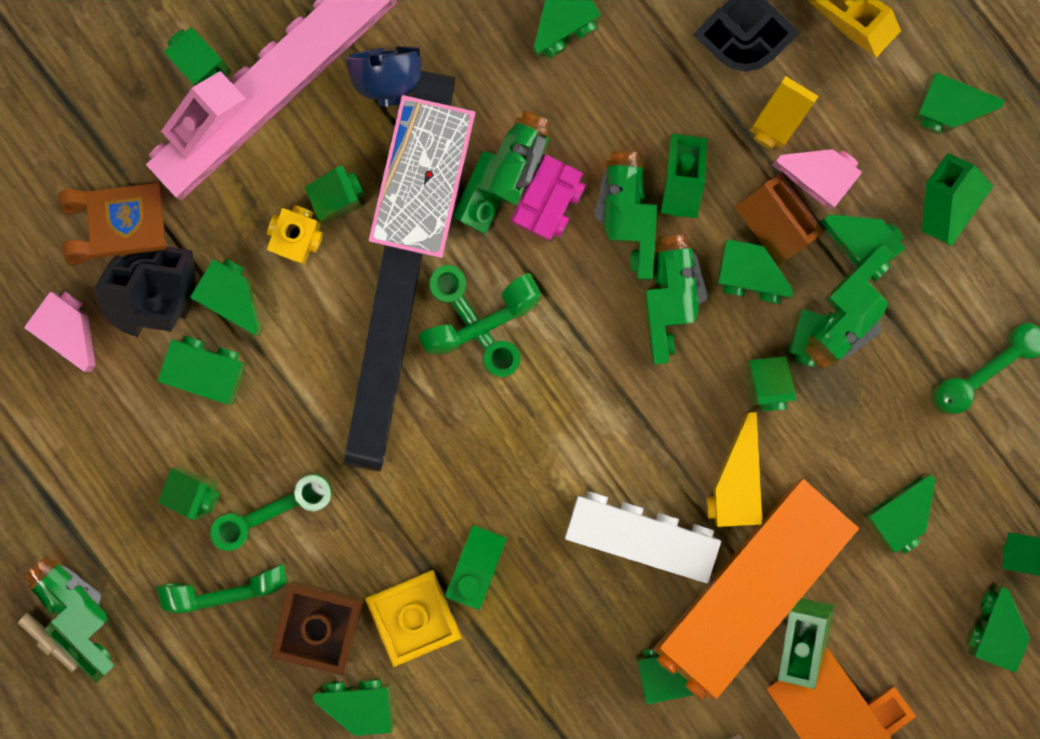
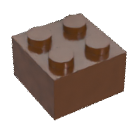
[270,581,364,676]

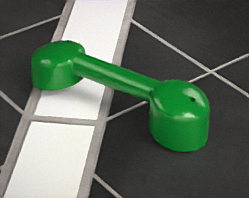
[429,265,521,378]
[418,273,541,355]
[931,323,1040,414]
[210,472,332,551]
[156,563,287,614]

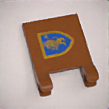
[59,183,166,265]

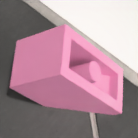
[161,71,246,159]
[772,149,862,211]
[24,291,96,372]

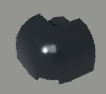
[693,0,800,72]
[95,246,195,337]

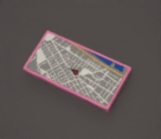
[369,95,475,258]

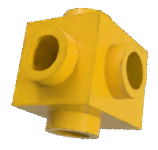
[267,205,324,265]

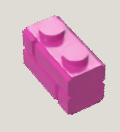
[510,154,586,242]

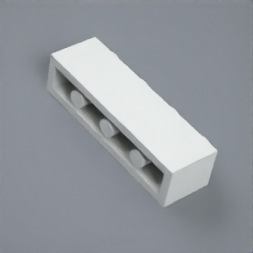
[564,491,721,584]

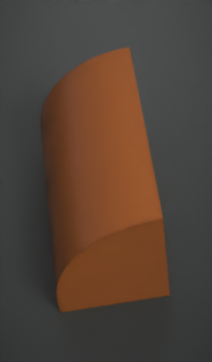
[735,173,824,266]

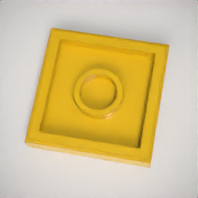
[365,569,462,667]

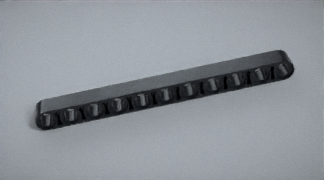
[344,70,455,472]

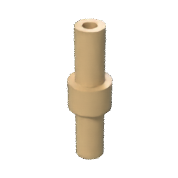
[17,612,79,673]

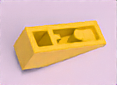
[807,0,901,58]
[750,76,818,150]
[706,412,762,527]

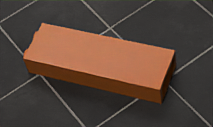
[653,479,859,700]

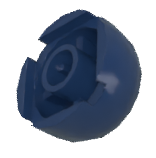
[347,46,421,106]

